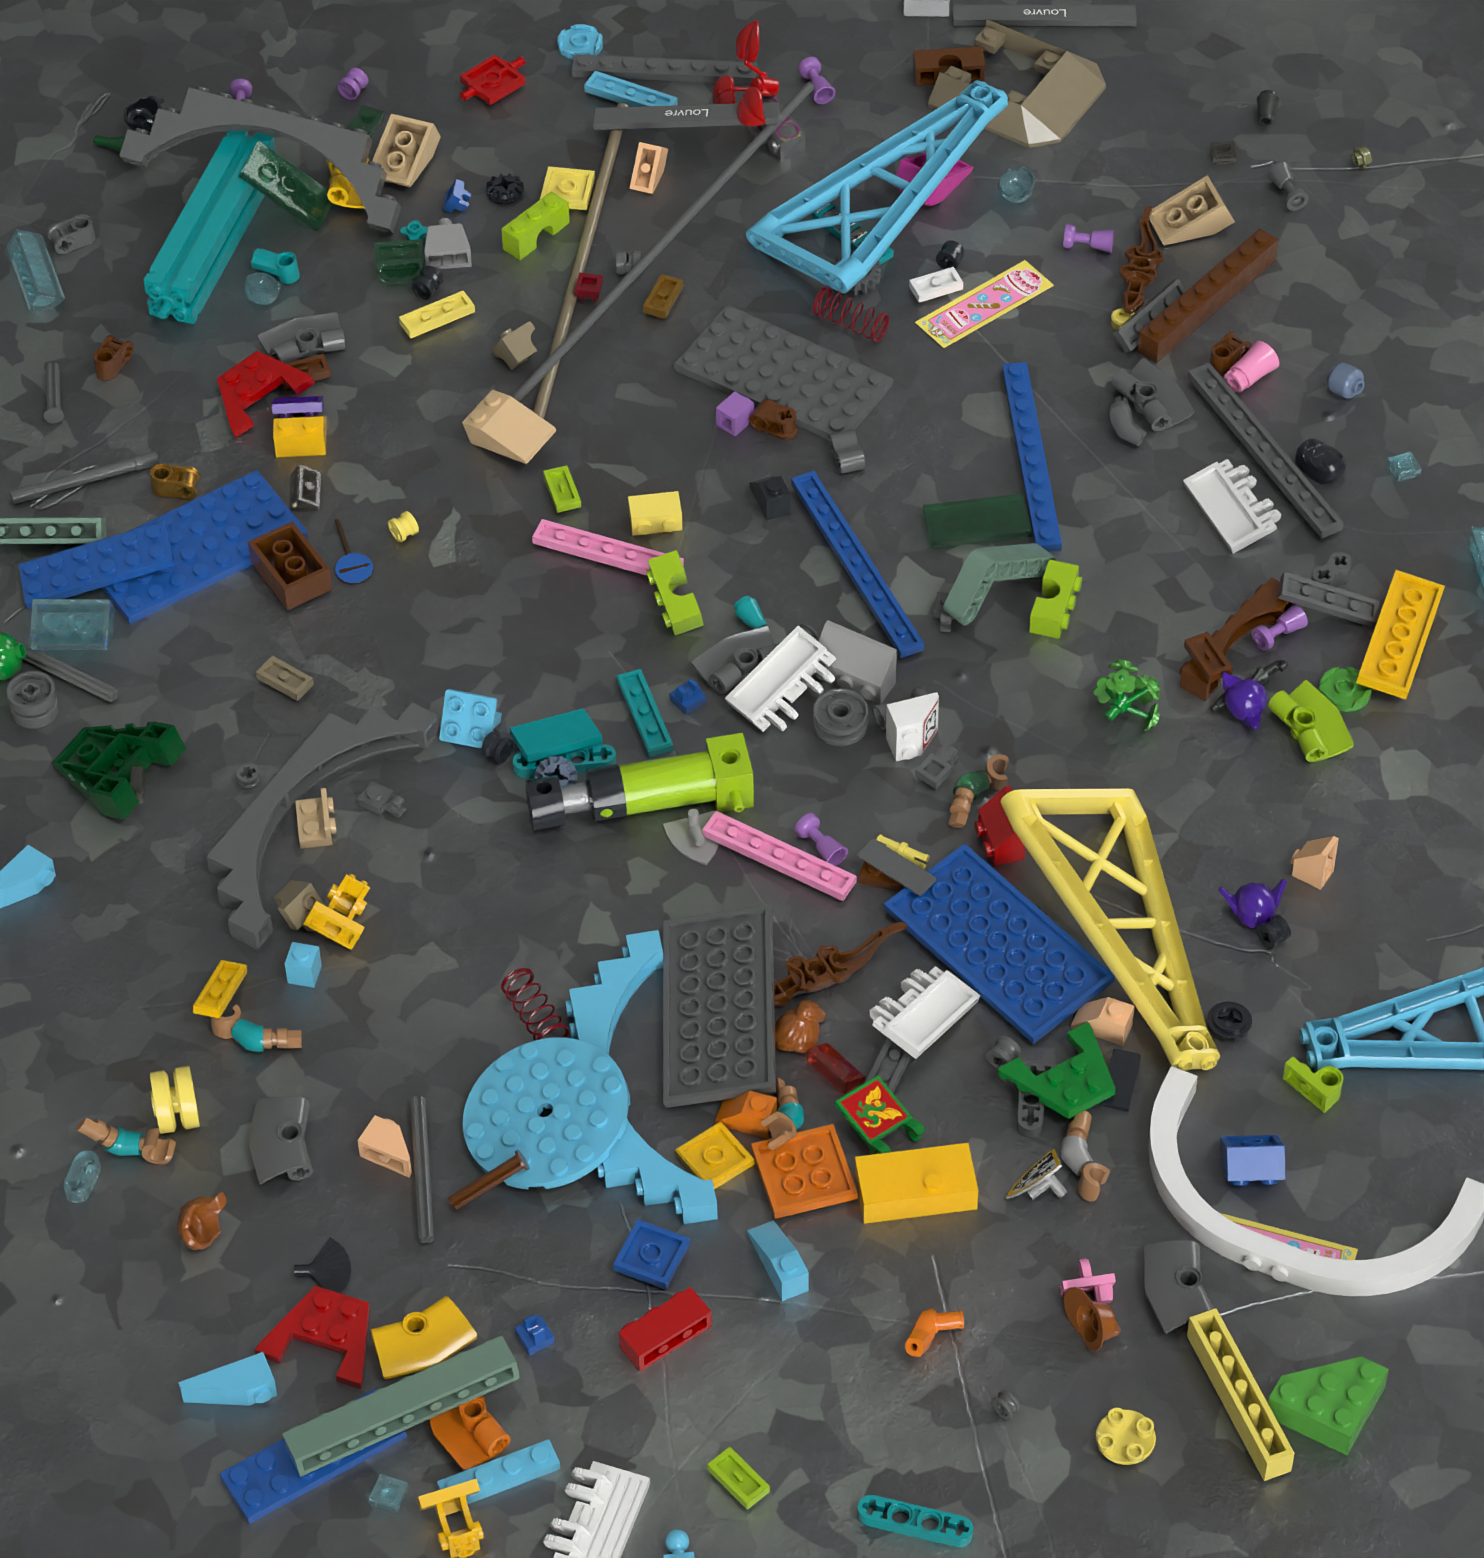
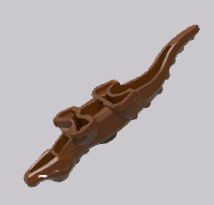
[1119,206,1164,314]
[774,922,907,1007]

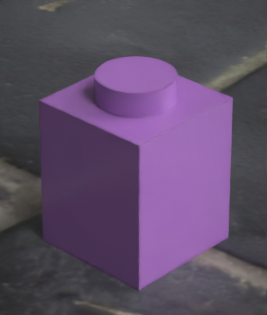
[716,391,754,436]

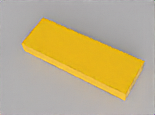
[193,960,247,1019]

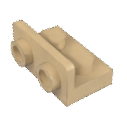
[295,788,337,849]

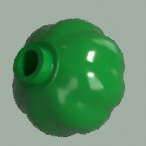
[0,632,26,681]

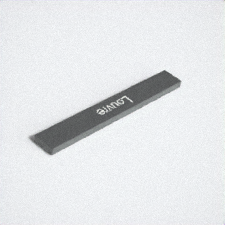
[953,5,1137,26]
[593,102,781,130]

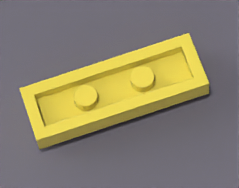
[399,291,475,338]

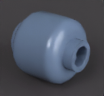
[1327,363,1365,399]

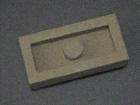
[256,656,314,701]

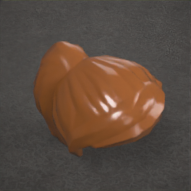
[775,1000,826,1053]
[177,1192,226,1250]

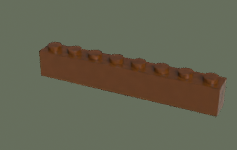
[1137,228,1279,364]

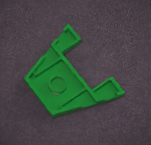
[998,1022,1115,1119]

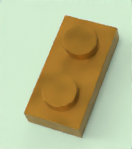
[643,274,684,319]

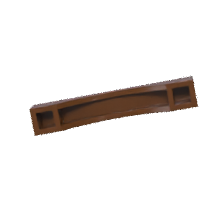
[1179,577,1295,701]

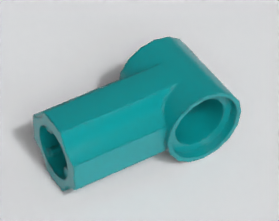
[251,248,300,284]

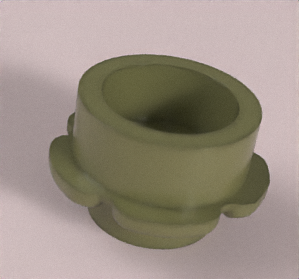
[1351,146,1372,169]

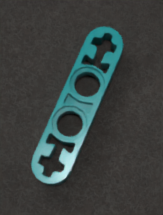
[513,744,616,778]
[857,1495,973,1547]

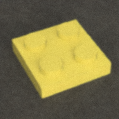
[540,167,595,210]

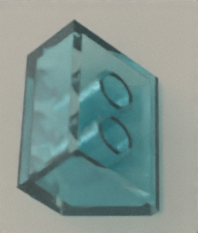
[29,599,115,651]

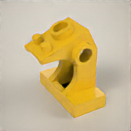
[303,874,370,950]
[417,1479,484,1558]

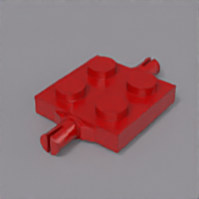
[459,55,526,105]

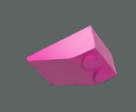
[893,150,973,206]

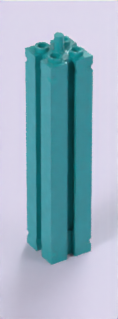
[143,130,278,324]

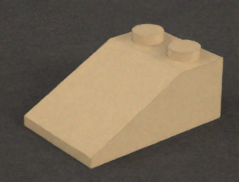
[372,114,441,187]
[1149,175,1235,246]
[462,389,556,464]

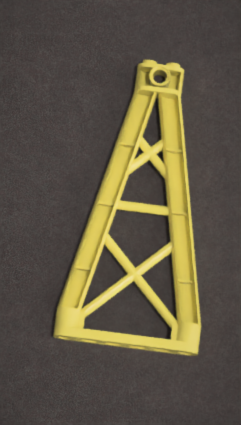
[1001,789,1220,1071]

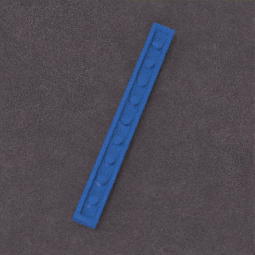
[1002,362,1062,552]
[791,471,924,658]

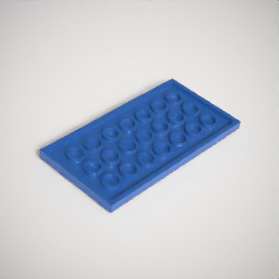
[101,470,308,624]
[884,843,1115,1044]

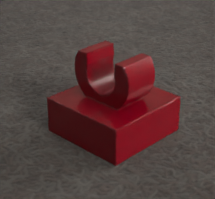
[575,272,603,302]

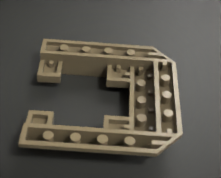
[927,19,1106,148]

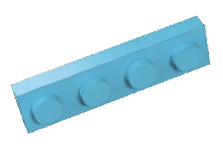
[584,71,678,107]
[437,1439,561,1504]

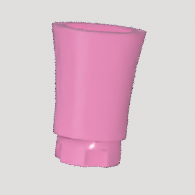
[1224,341,1279,393]

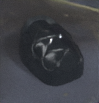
[1295,438,1347,485]

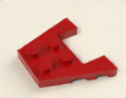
[217,351,315,438]
[254,1286,370,1389]

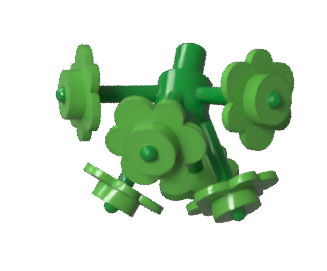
[1093,659,1161,731]

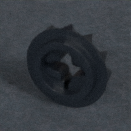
[486,173,524,203]
[1207,1001,1252,1041]

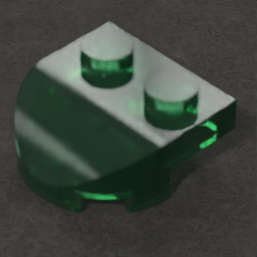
[374,239,424,285]

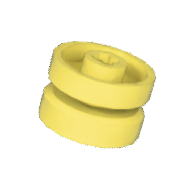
[150,1066,200,1134]

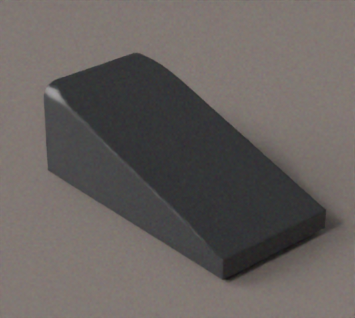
[1101,1049,1141,1111]

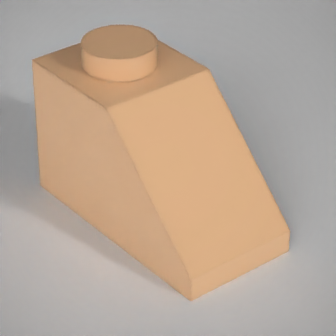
[629,142,669,194]
[1291,836,1339,890]
[1071,997,1134,1046]
[358,1115,412,1177]

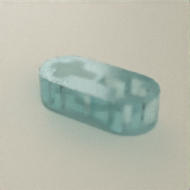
[63,1151,101,1203]

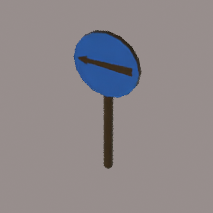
[335,519,373,585]

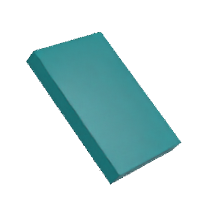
[509,708,603,762]

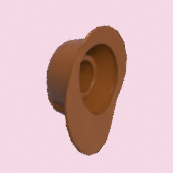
[1064,1287,1121,1351]

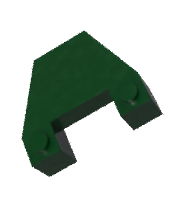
[52,721,187,820]

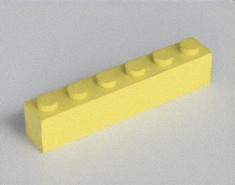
[1187,1308,1295,1481]

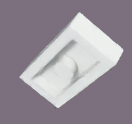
[909,267,963,302]

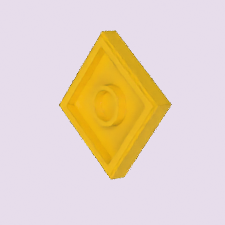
[675,1121,755,1190]

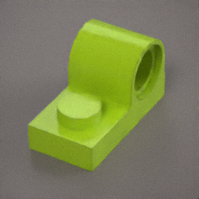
[1283,1057,1344,1113]

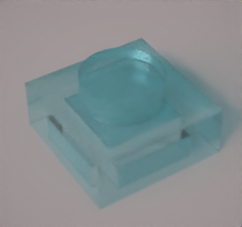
[1387,451,1422,482]
[369,1474,409,1514]

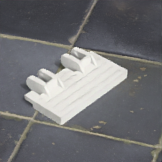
[1183,459,1282,554]
[725,626,836,732]
[869,966,981,1059]
[543,1461,650,1558]

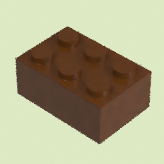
[248,521,333,610]

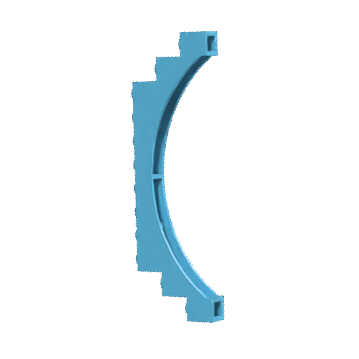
[565,930,718,1224]

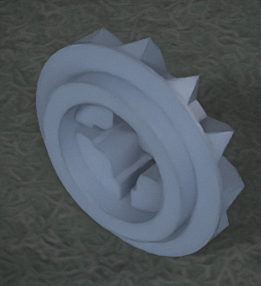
[535,756,577,786]

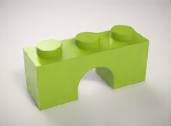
[501,191,570,260]
[646,550,704,635]
[1029,560,1082,639]

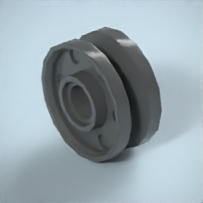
[813,688,868,746]

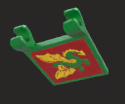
[834,1075,925,1155]

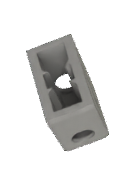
[425,218,472,269]

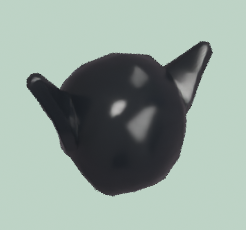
[124,96,164,135]

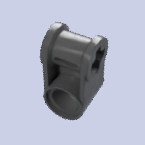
[47,214,96,254]

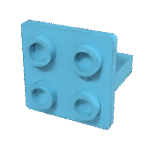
[439,689,502,749]

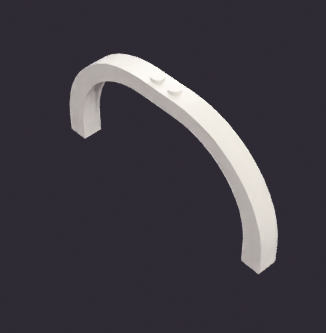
[1148,1066,1484,1296]

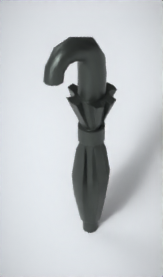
[1210,660,1289,712]

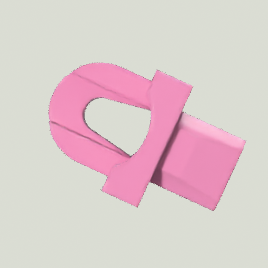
[1059,1259,1116,1304]

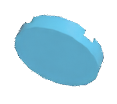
[558,24,603,60]

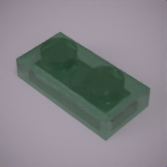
[346,105,384,138]

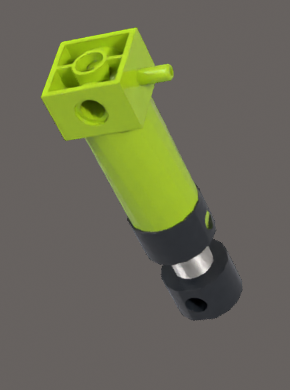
[525,733,754,831]

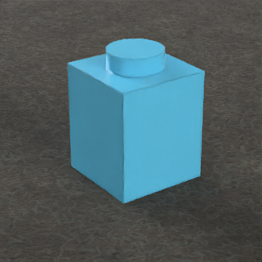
[285,942,322,988]

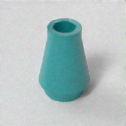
[734,596,768,630]

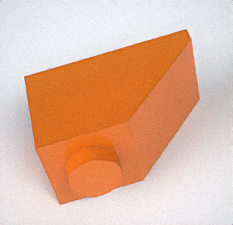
[714,1091,777,1139]

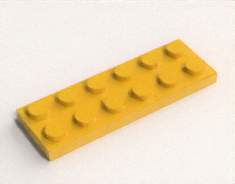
[1356,570,1445,700]

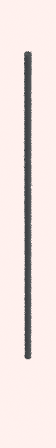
[512,82,814,402]

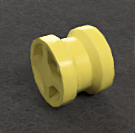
[388,511,419,543]

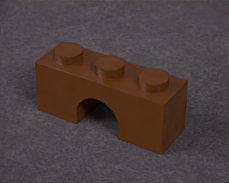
[913,47,985,86]

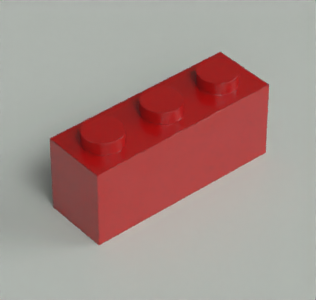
[619,1287,712,1371]

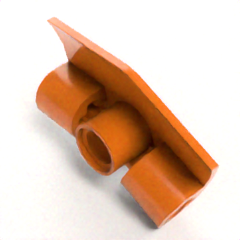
[429,1395,511,1470]

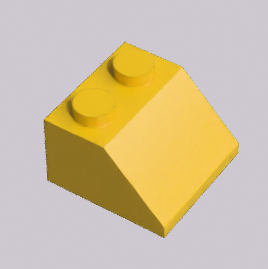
[273,416,326,457]

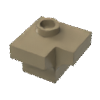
[491,321,537,370]
[274,880,325,931]

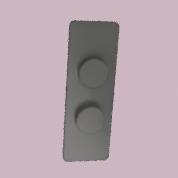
[857,839,936,896]

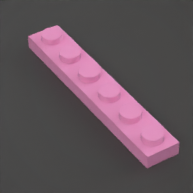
[532,519,684,575]
[702,811,857,901]

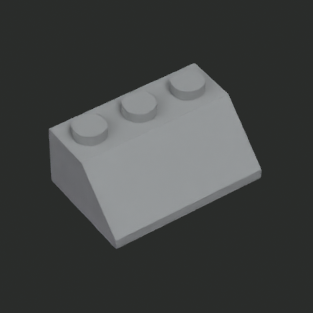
[813,620,897,704]

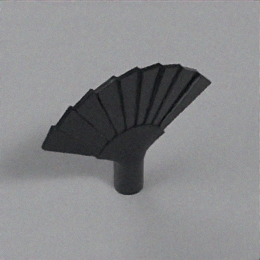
[294,1237,351,1293]

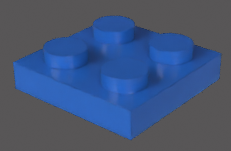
[613,1219,690,1290]

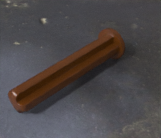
[449,1150,530,1210]

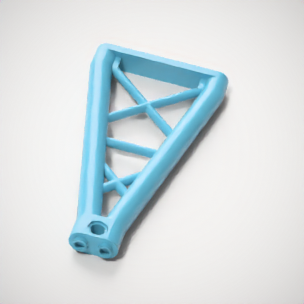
[746,80,1008,294]
[1299,967,1484,1072]

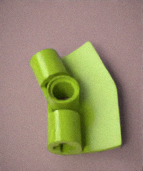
[1268,680,1354,762]

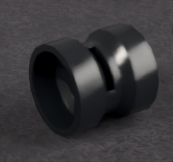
[411,266,444,300]

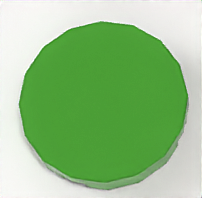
[1319,666,1372,712]

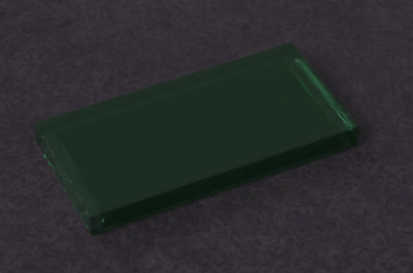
[238,141,333,231]
[923,494,1032,548]

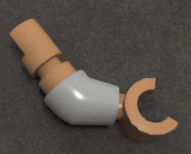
[1060,1111,1110,1202]

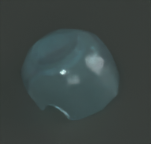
[998,166,1035,203]
[244,272,281,306]

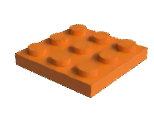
[751,1124,858,1219]

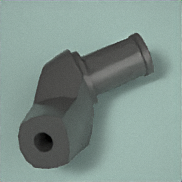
[1108,396,1147,446]

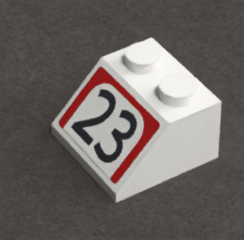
[886,692,939,762]

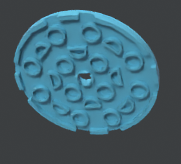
[463,1037,630,1190]

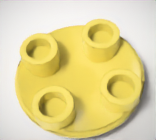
[1096,1408,1156,1465]

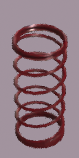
[812,286,890,342]
[501,968,569,1041]

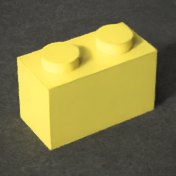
[628,491,683,536]

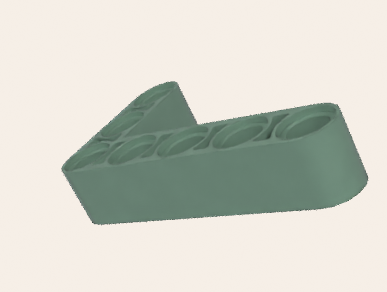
[943,543,1057,625]

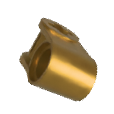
[150,464,200,500]

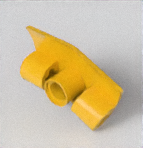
[325,158,370,209]
[370,1296,477,1379]

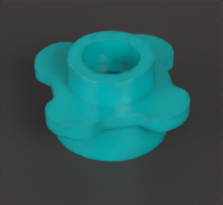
[400,220,428,244]

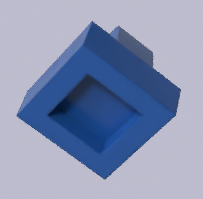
[442,179,471,213]
[669,678,707,715]
[515,1314,555,1355]

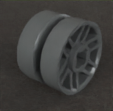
[7,671,59,729]

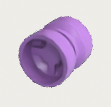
[337,68,369,100]

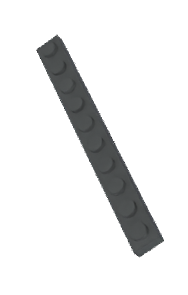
[1188,363,1344,539]

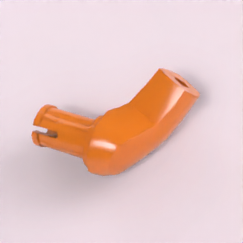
[905,1308,964,1357]

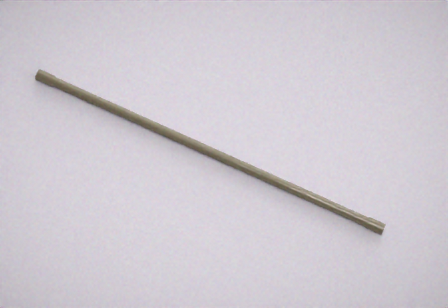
[533,103,629,419]

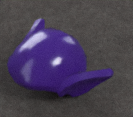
[1222,672,1268,730]
[1219,879,1287,928]

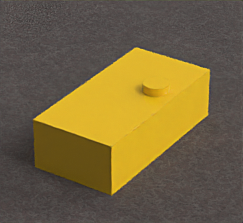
[855,1143,978,1224]

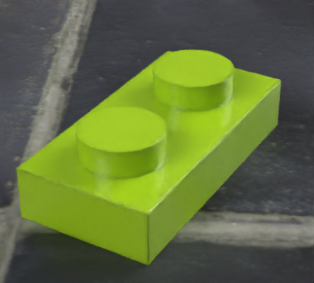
[543,465,581,513]
[707,1447,770,1510]

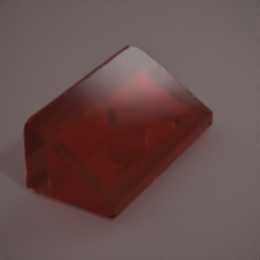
[807,1043,866,1095]

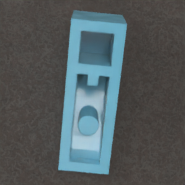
[0,845,56,908]
[747,1220,809,1301]
[178,1352,277,1406]

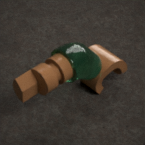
[948,754,1009,828]

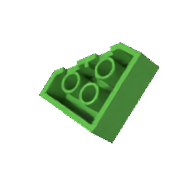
[1268,1356,1389,1455]

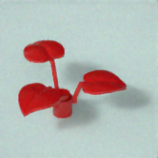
[712,20,779,126]

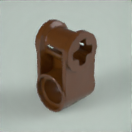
[1210,331,1252,376]
[93,335,134,381]
[749,399,798,440]

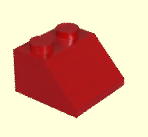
[974,786,1025,867]

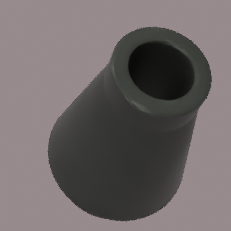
[1257,90,1280,126]

